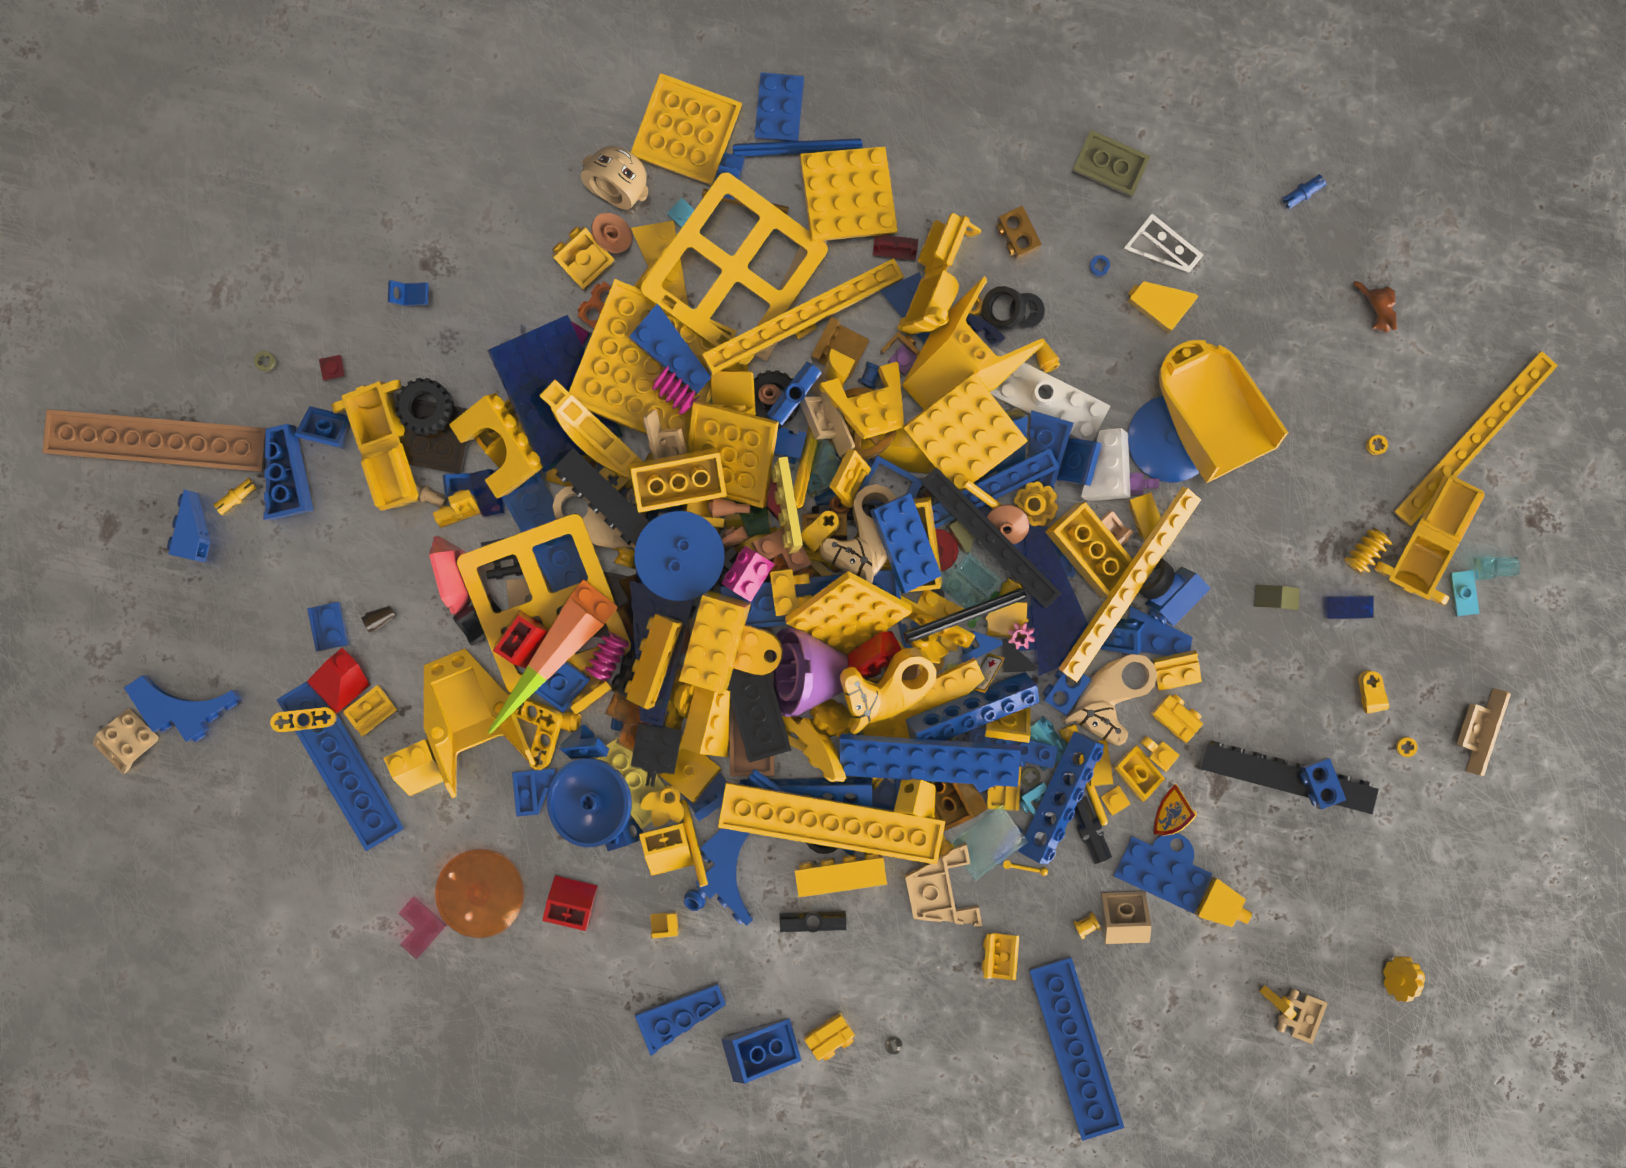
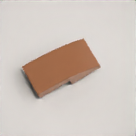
[721,525,761,547]

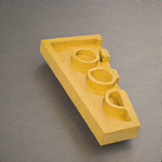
[631,220,689,307]

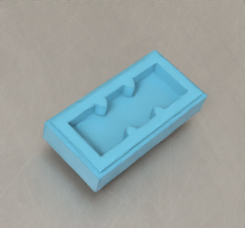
[1450,570,1480,616]

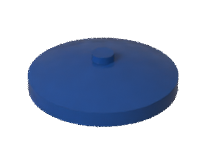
[1127,396,1199,483]
[547,758,632,847]

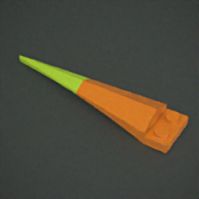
[488,579,618,734]

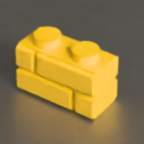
[1151,694,1203,743]
[804,1012,855,1061]

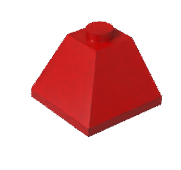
[307,647,370,714]

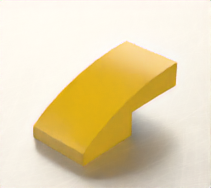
[1090,740,1113,786]

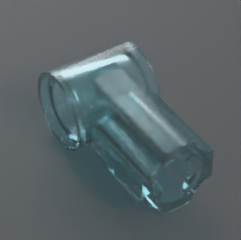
[1474,556,1521,580]

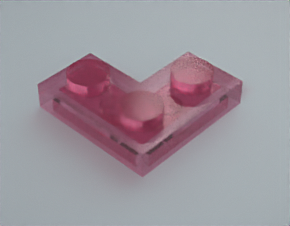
[398,896,447,959]

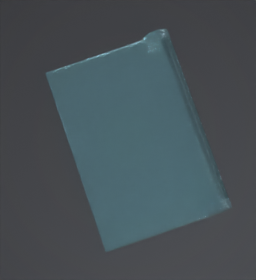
[952,805,1028,881]

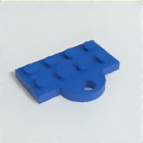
[1113,833,1212,913]

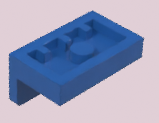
[1100,618,1145,655]

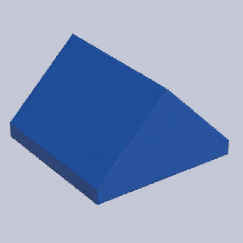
[295,406,350,449]

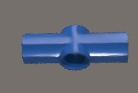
[766,361,822,426]

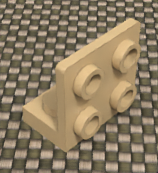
[92,708,159,775]

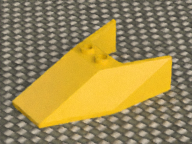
[902,276,1044,409]
[424,648,535,798]

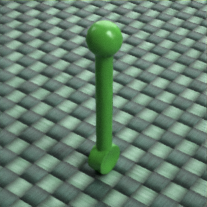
[968,590,999,628]

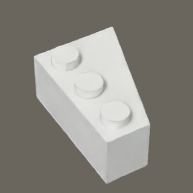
[1123,214,1203,273]
[1081,428,1131,502]

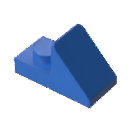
[715,153,745,200]
[959,631,1003,663]
[559,725,609,759]

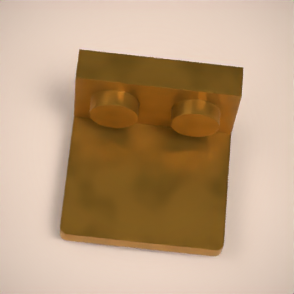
[811,317,869,378]

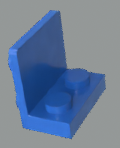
[682,772,727,821]

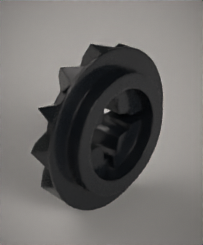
[1010,293,1045,328]

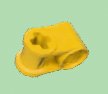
[801,511,840,553]
[1358,670,1389,714]

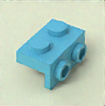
[1030,716,1067,771]

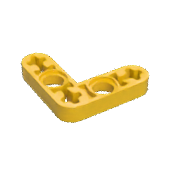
[508,694,563,770]

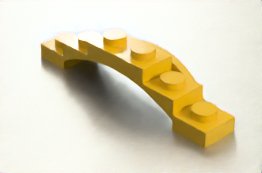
[539,379,643,480]

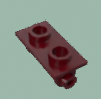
[872,235,918,261]

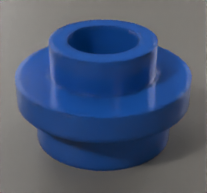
[684,890,706,911]

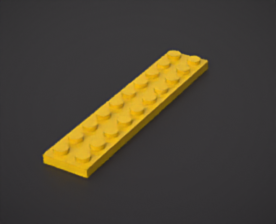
[718,782,945,864]

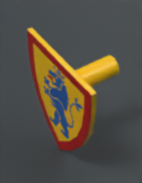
[1154,784,1196,836]

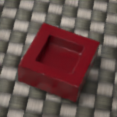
[319,355,346,381]

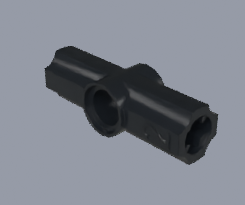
[1074,795,1112,864]
[779,910,846,933]

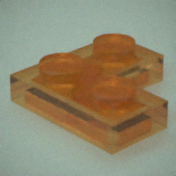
[605,693,655,752]

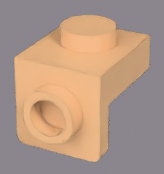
[1100,510,1133,546]

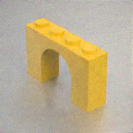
[449,393,544,498]

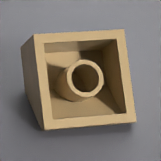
[1101,891,1151,944]

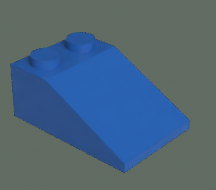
[721,1018,802,1084]

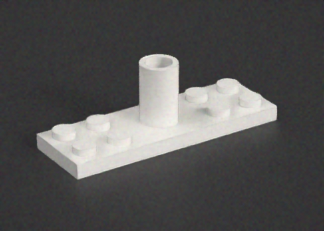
[990,347,1110,441]

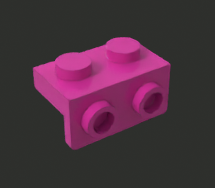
[722,546,774,602]

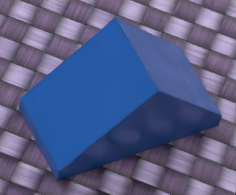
[442,473,483,498]

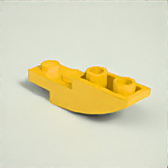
[782,716,846,782]

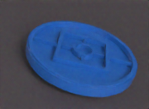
[634,511,725,601]

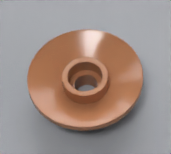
[591,213,632,253]
[987,504,1029,545]

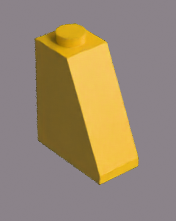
[1127,281,1198,334]

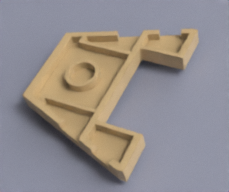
[905,843,982,927]

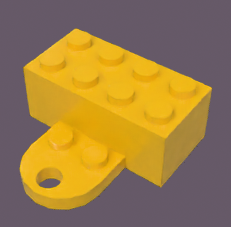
[679,590,783,694]

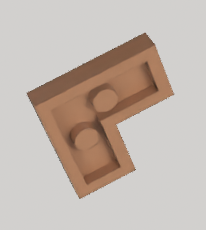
[751,528,811,573]

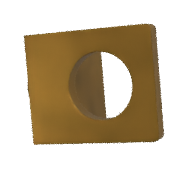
[880,331,920,356]

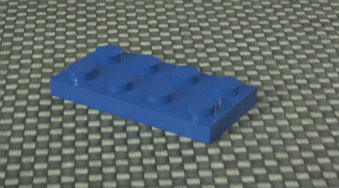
[870,493,942,593]

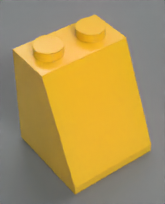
[383,739,443,796]

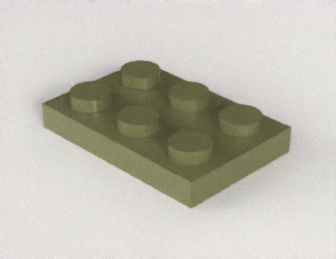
[1072,130,1151,198]

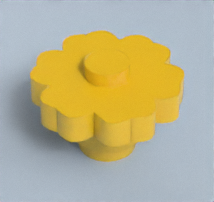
[1014,481,1059,526]
[810,699,852,737]
[1383,956,1425,1002]

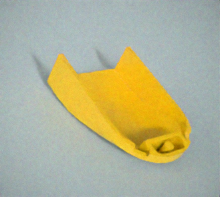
[1159,340,1288,483]

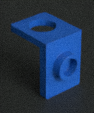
[388,280,429,306]
[605,819,643,851]

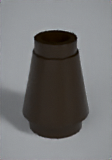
[361,605,396,633]

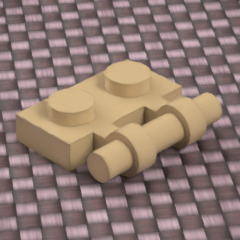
[1276,988,1328,1044]

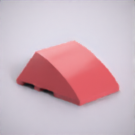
[429,536,472,616]

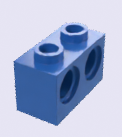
[1042,669,1091,715]
[1300,757,1346,810]

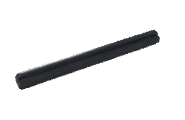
[903,588,1027,643]

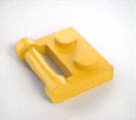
[829,449,871,508]

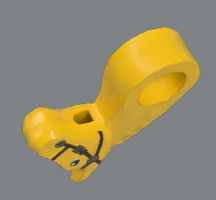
[839,647,936,735]

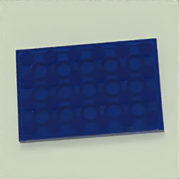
[487,315,623,473]

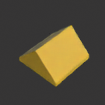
[1111,745,1165,802]

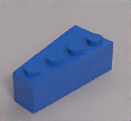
[263,424,314,521]
[773,427,806,464]

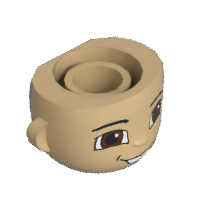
[580,146,648,210]

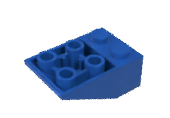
[167,489,211,562]

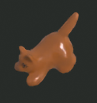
[1353,281,1397,333]

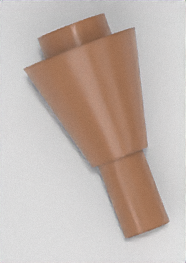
[758,384,780,411]
[709,498,750,518]

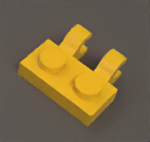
[770,568,812,616]

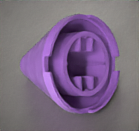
[772,627,848,717]

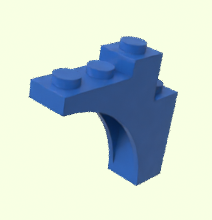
[124,675,241,743]
[695,828,753,926]

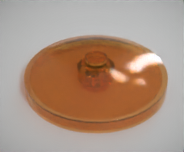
[435,849,524,938]

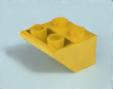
[639,822,694,876]

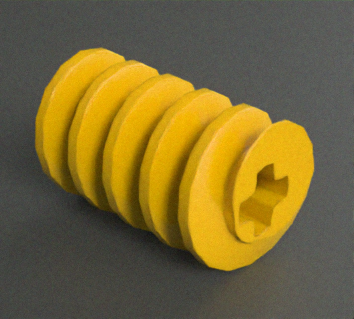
[1344,527,1393,575]

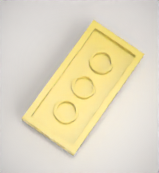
[771,457,803,554]
[592,732,673,829]

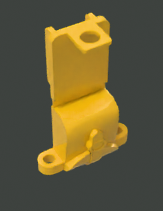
[897,213,981,335]
[331,379,419,510]
[1374,474,1484,606]

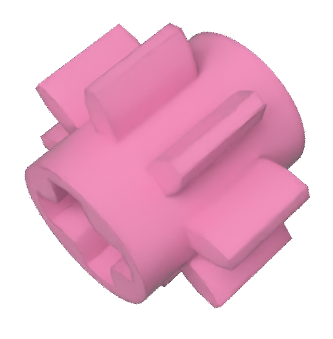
[1008,622,1035,650]

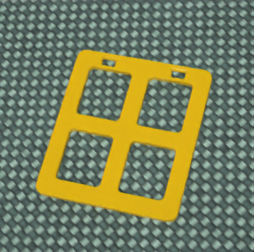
[641,173,828,365]
[457,513,631,693]

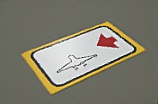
[973,653,1005,693]

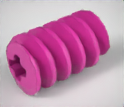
[652,366,700,415]
[585,631,629,681]

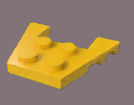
[819,362,904,440]

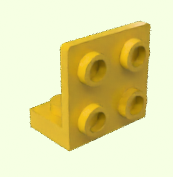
[711,371,756,415]
[570,666,613,715]

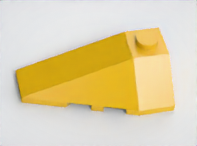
[852,427,930,474]

